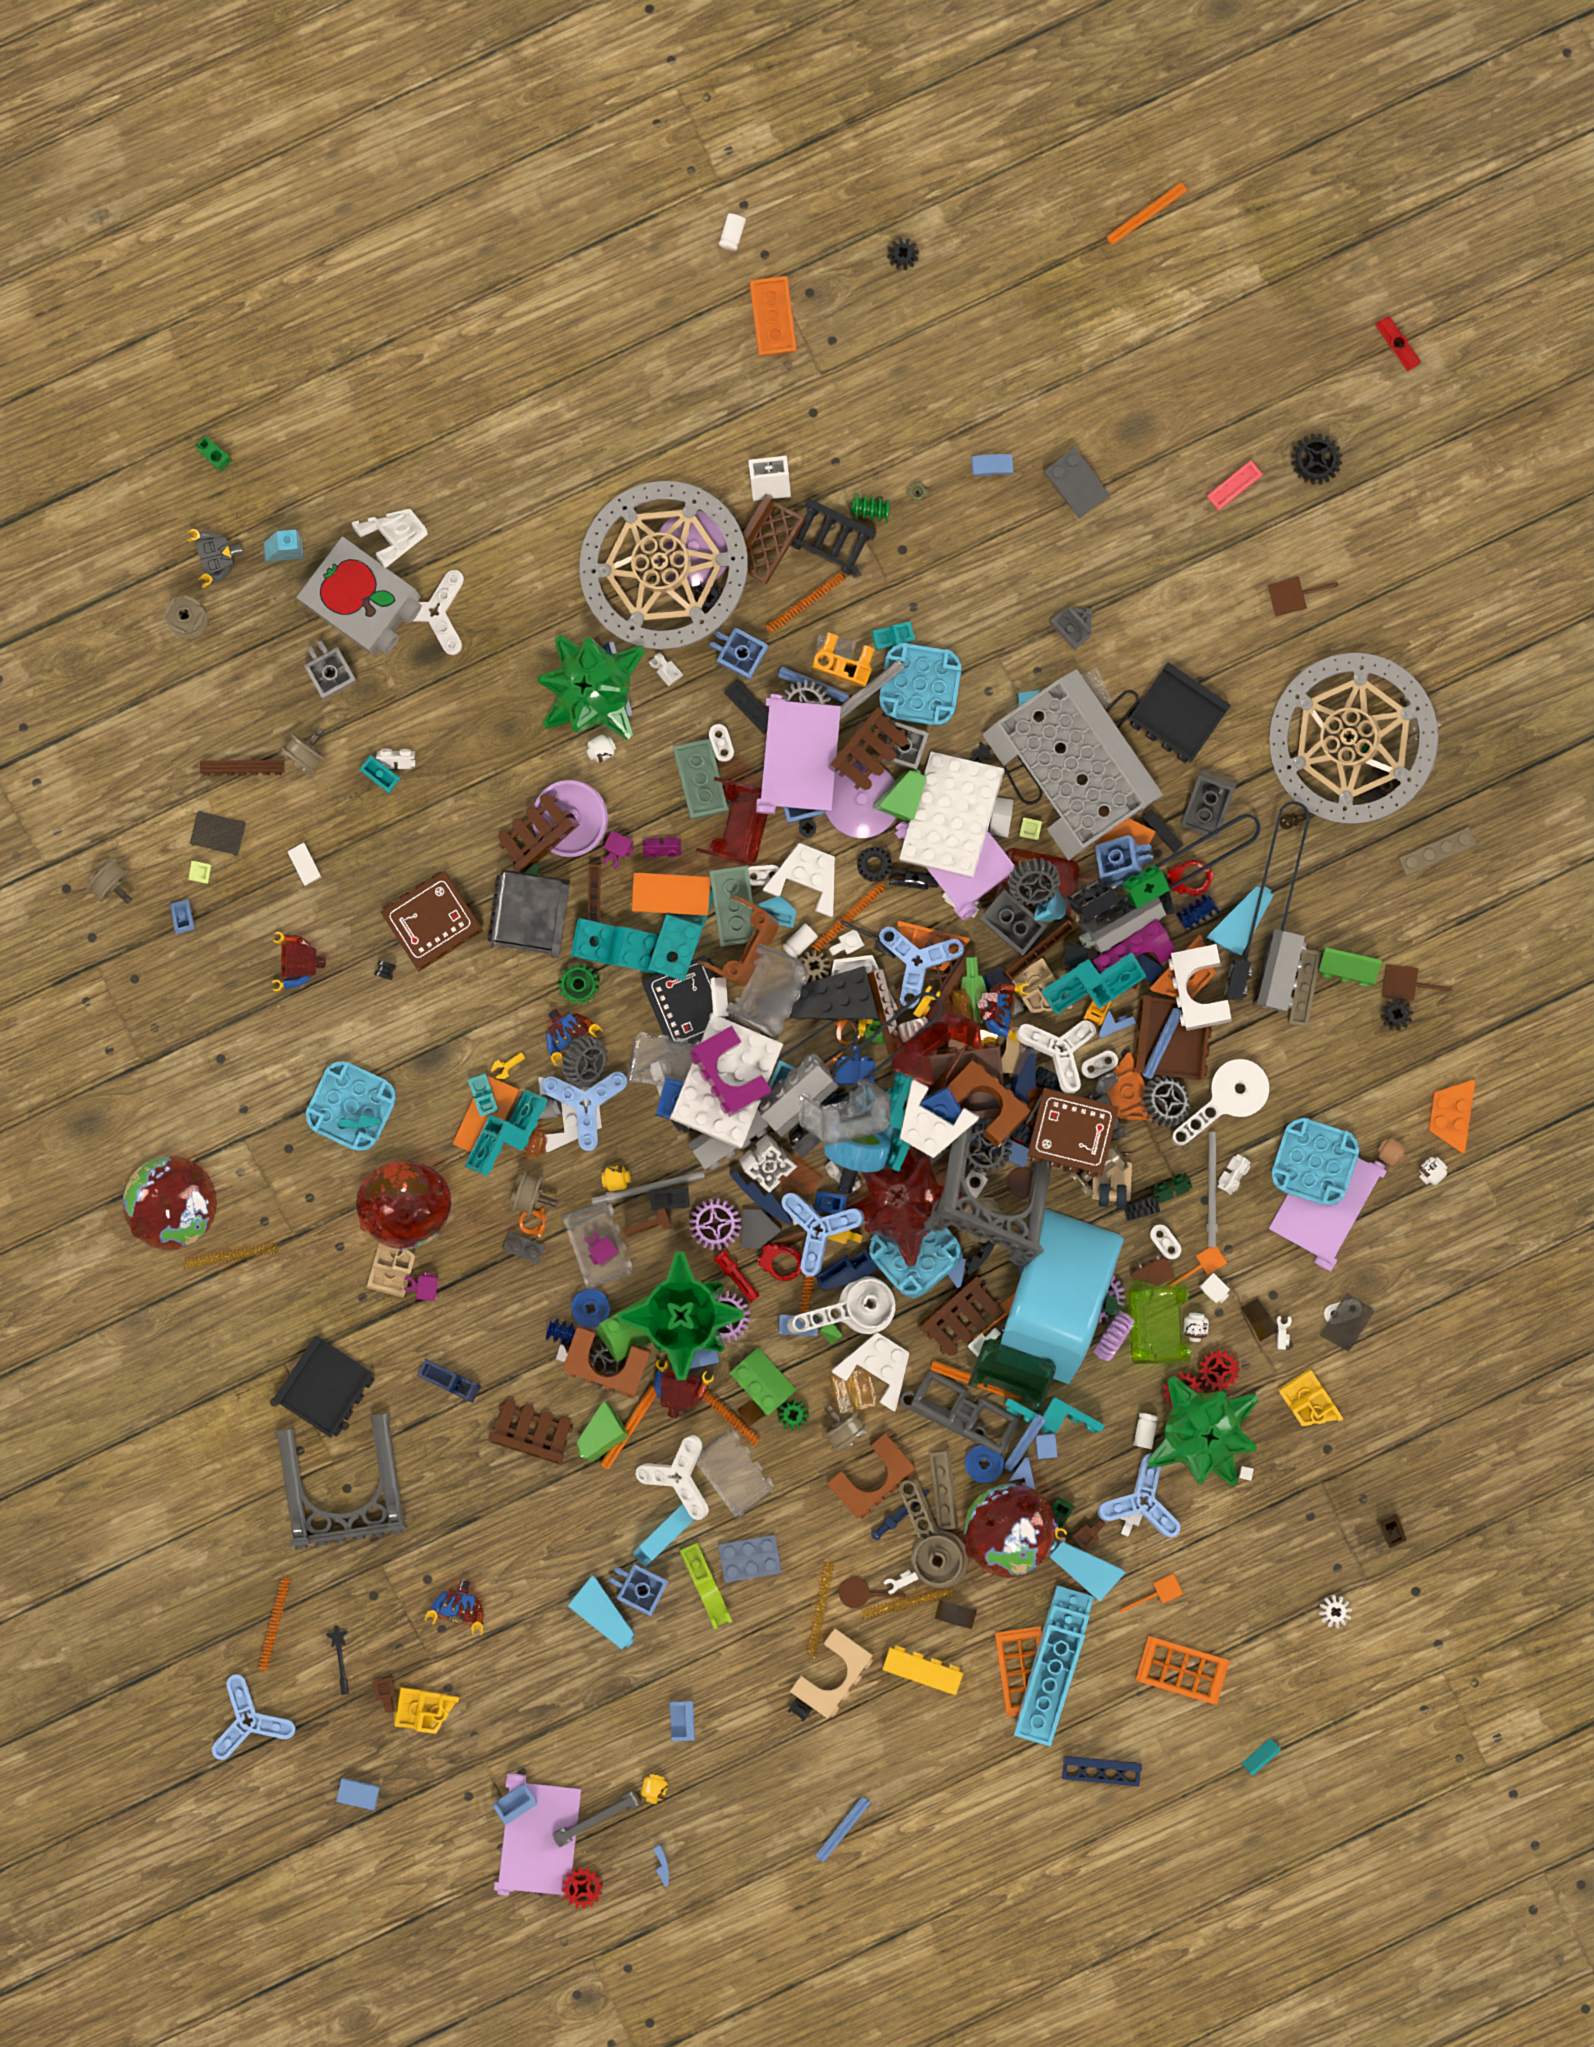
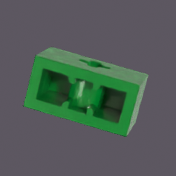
[1122,865,1170,909]

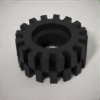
[857,846,892,882]
[1124,1197,1160,1221]

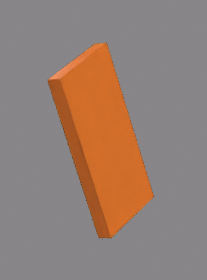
[749,276,797,356]
[631,873,710,916]
[453,1076,519,1152]

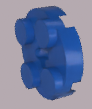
[571,1289,610,1327]
[965,1445,1004,1483]

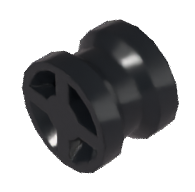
[374,960,396,980]

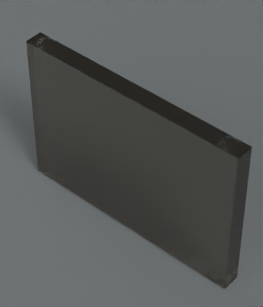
[189,811,246,856]
[1320,1293,1375,1352]

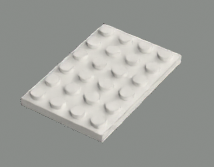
[899,752,1005,878]
[670,1014,783,1149]

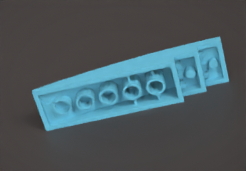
[1014,1585,1094,1747]

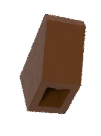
[1130,1255,1175,1286]

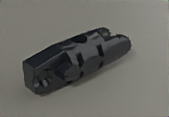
[889,868,939,890]

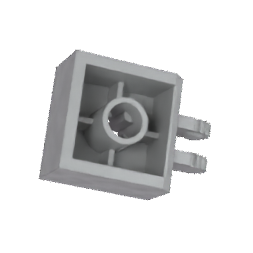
[304,640,357,701]
[873,721,929,770]

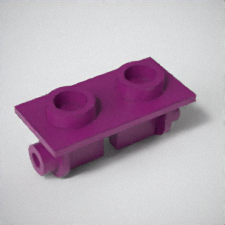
[643,837,682,858]

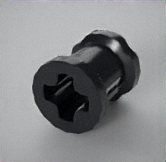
[799,819,816,838]
[787,1697,813,1722]

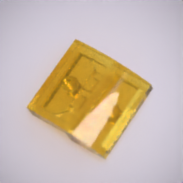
[829,1369,878,1414]

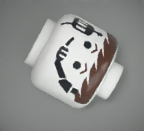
[586,735,616,763]
[1419,1157,1448,1185]
[1183,1313,1209,1342]

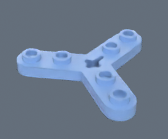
[541,1072,627,1151]
[782,1193,864,1276]
[1098,1454,1180,1538]
[212,1674,296,1760]

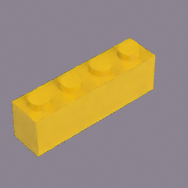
[882,1645,963,1695]

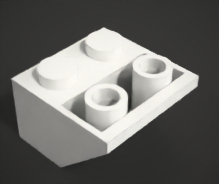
[749,456,791,501]

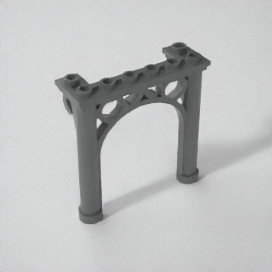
[924,1125,1051,1266]
[275,1413,407,1550]

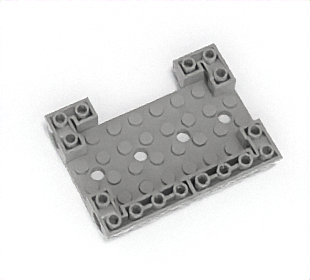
[982,669,1163,861]

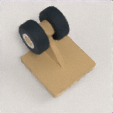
[1092,1162,1132,1208]

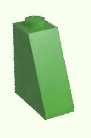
[873,769,927,821]
[577,1402,630,1462]

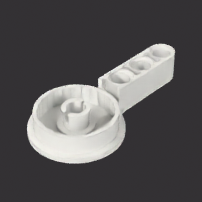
[1171,1059,1269,1146]
[787,1276,896,1334]

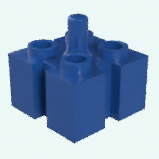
[836,1046,875,1086]

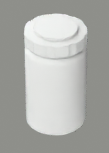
[719,214,746,251]
[782,923,818,959]
[1133,1413,1158,1449]

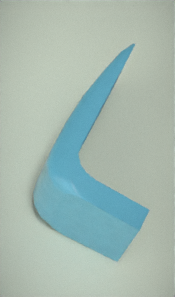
[996,1209,1124,1384]

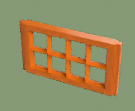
[995,1626,1042,1717]
[1135,1636,1230,1705]

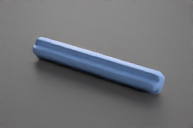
[778,667,850,703]
[1142,1008,1183,1079]
[1004,1414,1046,1472]
[816,1797,870,1862]

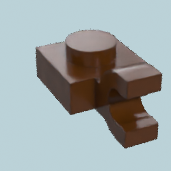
[1072,1519,1105,1551]
[372,1677,396,1713]

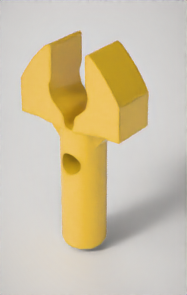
[491,1052,525,1079]

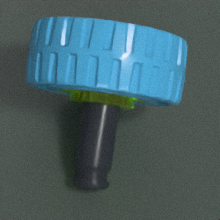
[824,1121,891,1194]

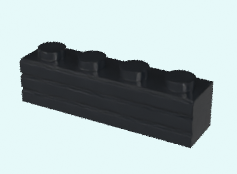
[1142,810,1183,853]

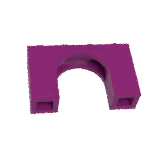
[1093,919,1175,974]
[690,1025,772,1118]

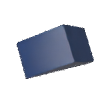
[814,1191,847,1214]

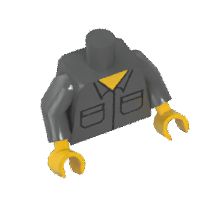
[187,529,243,588]

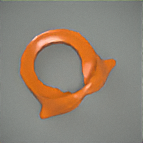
[834,1019,860,1045]
[519,1208,546,1238]

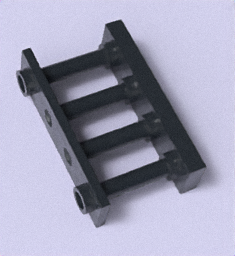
[790,498,877,576]

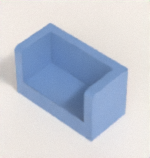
[779,1315,818,1336]
[1035,1434,1057,1459]
[669,1700,695,1741]
[336,1778,381,1810]
[492,1783,538,1825]

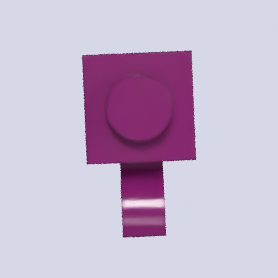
[603,831,634,869]
[584,1231,620,1267]
[403,1272,438,1301]

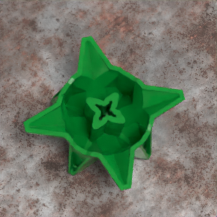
[537,635,645,740]
[618,1251,744,1380]
[1147,1375,1259,1486]

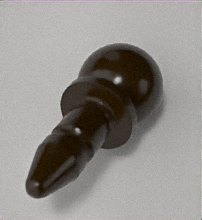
[1279,813,1315,830]

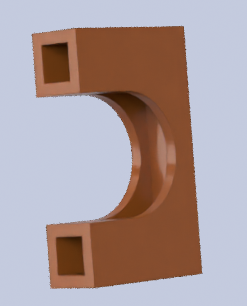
[948,1060,1030,1148]
[562,1324,651,1397]
[827,1433,915,1519]

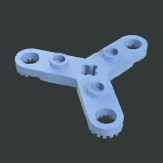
[879,927,964,1009]

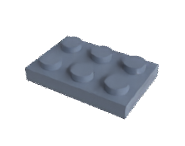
[718,1535,782,1583]

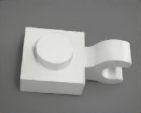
[649,653,683,686]
[829,930,864,956]
[1276,1316,1292,1349]
[968,1328,1001,1360]
[1120,1512,1143,1536]
[884,1570,918,1594]

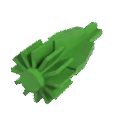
[960,956,990,1026]

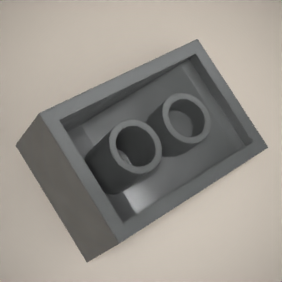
[1044,448,1109,519]
[1181,768,1238,839]
[979,889,1047,955]

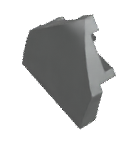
[1049,607,1092,650]
[741,1209,783,1249]

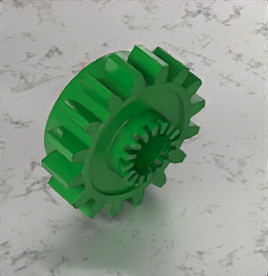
[558,963,600,1006]

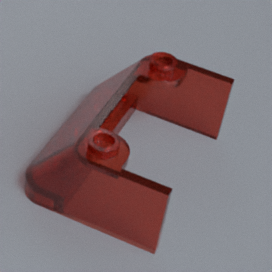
[696,777,768,865]
[995,848,1080,919]
[891,1012,983,1085]

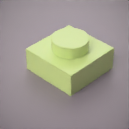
[1019,817,1042,841]
[188,861,211,884]

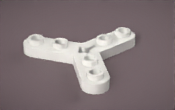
[403,570,464,655]
[1016,1020,1096,1095]
[636,1435,709,1520]

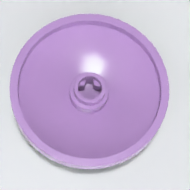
[658,511,729,587]
[825,762,896,839]
[533,780,608,857]

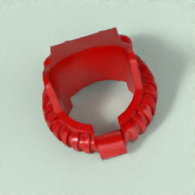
[1167,859,1214,896]
[757,1243,803,1282]

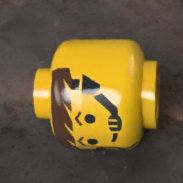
[601,1165,631,1192]
[641,1774,668,1804]

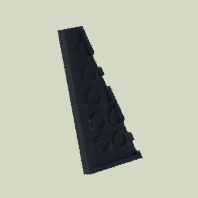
[755,966,880,1021]

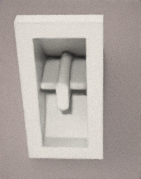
[989,797,1014,838]

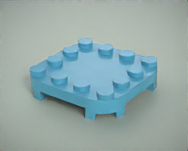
[879,643,961,726]
[306,1061,396,1151]
[1272,1118,1359,1206]
[869,1205,963,1299]

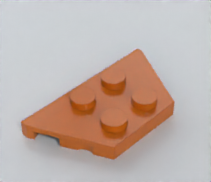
[897,921,970,972]
[1150,935,1216,999]
[1106,1052,1152,1120]
[1429,1080,1475,1154]

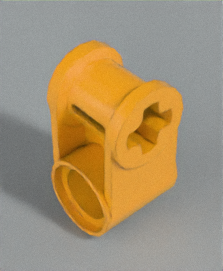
[1083,1000,1111,1027]

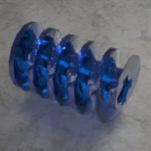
[1176,894,1219,932]
[546,1318,577,1347]

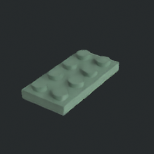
[673,739,728,820]
[709,865,755,947]

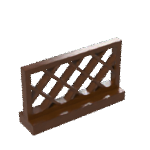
[731,496,806,585]
[895,929,975,1018]
[623,1208,672,1237]

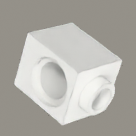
[965,1169,988,1199]
[1199,1273,1230,1303]

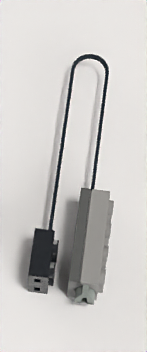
[1067,814,1261,952]

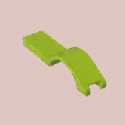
[680,1543,732,1630]

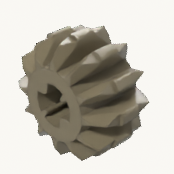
[798,950,830,982]

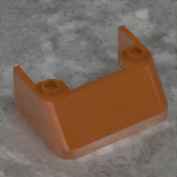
[696,895,779,986]

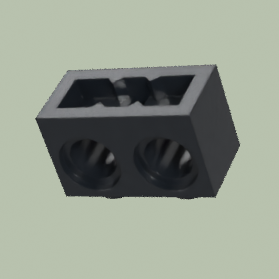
[650,1188,690,1211]

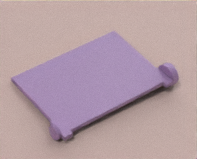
[756,694,841,814]
[895,821,1015,920]
[1269,1158,1387,1272]
[494,1773,581,1895]

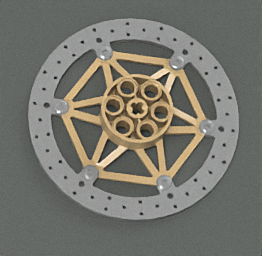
[580,481,748,650]
[1269,653,1439,824]

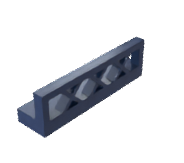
[1062,1756,1142,1786]

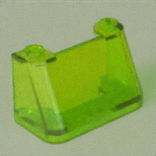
[1128,1285,1192,1364]

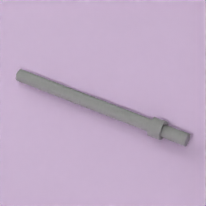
[1206,1132,1218,1247]
[591,1171,705,1205]

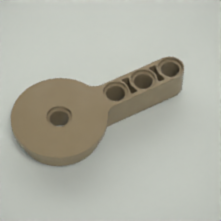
[899,1478,969,1588]

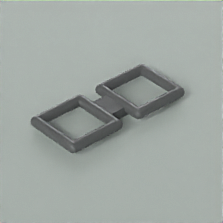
[912,1370,1020,1454]

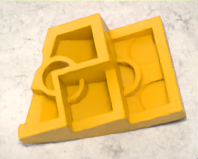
[1278,1368,1343,1426]
[393,1687,459,1734]

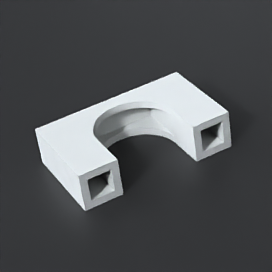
[1168,944,1232,1031]

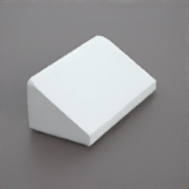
[288,843,322,886]
[711,978,729,1017]

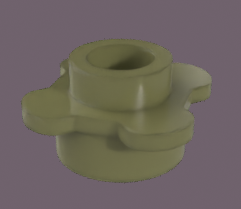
[906,481,929,504]

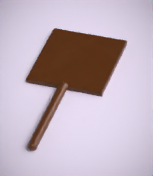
[1268,577,1338,616]
[1382,964,1452,1001]
[928,1048,965,1096]

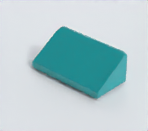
[359,755,401,794]
[1242,1739,1281,1775]

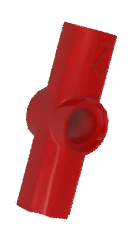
[1375,316,1421,372]

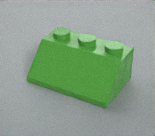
[1318,947,1382,988]
[597,1296,652,1362]
[730,1348,796,1416]

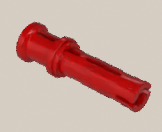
[713,1249,760,1303]

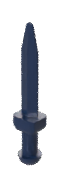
[871,1489,930,1540]

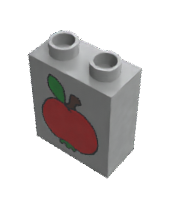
[296,536,422,657]

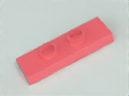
[1206,460,1263,511]

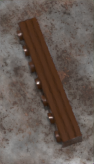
[200,760,285,776]
[588,865,601,946]
[1002,918,1076,981]
[867,969,904,1055]

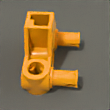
[811,633,875,687]

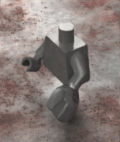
[1086,1073,1131,1140]

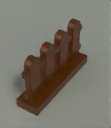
[828,707,908,791]
[498,794,580,873]
[917,1274,1001,1356]
[488,1399,573,1465]

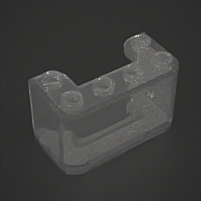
[726,943,809,1037]
[627,1031,701,1086]
[799,1079,890,1145]
[562,1201,634,1289]
[696,1429,775,1519]

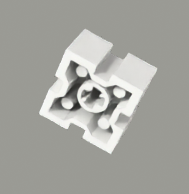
[739,1134,797,1192]

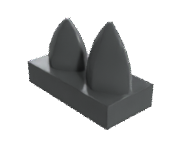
[502,1232,545,1264]

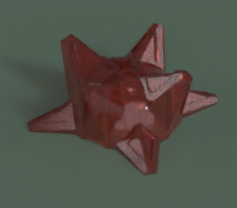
[844,1149,963,1267]

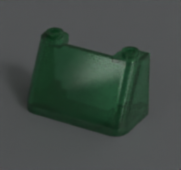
[968,1339,1056,1411]

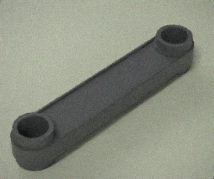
[900,1391,986,1443]
[552,1790,641,1848]

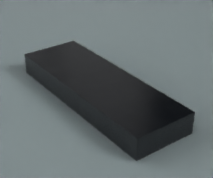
[724,680,769,735]

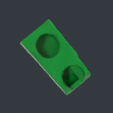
[194,436,232,473]

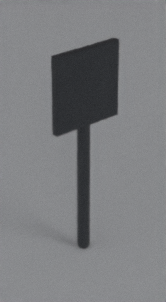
[840,920,896,958]
[1064,943,1089,969]

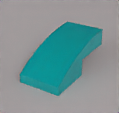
[871,622,915,650]
[467,1072,498,1117]
[339,1115,381,1128]

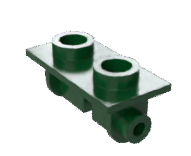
[1151,1173,1193,1203]
[1101,1295,1122,1315]

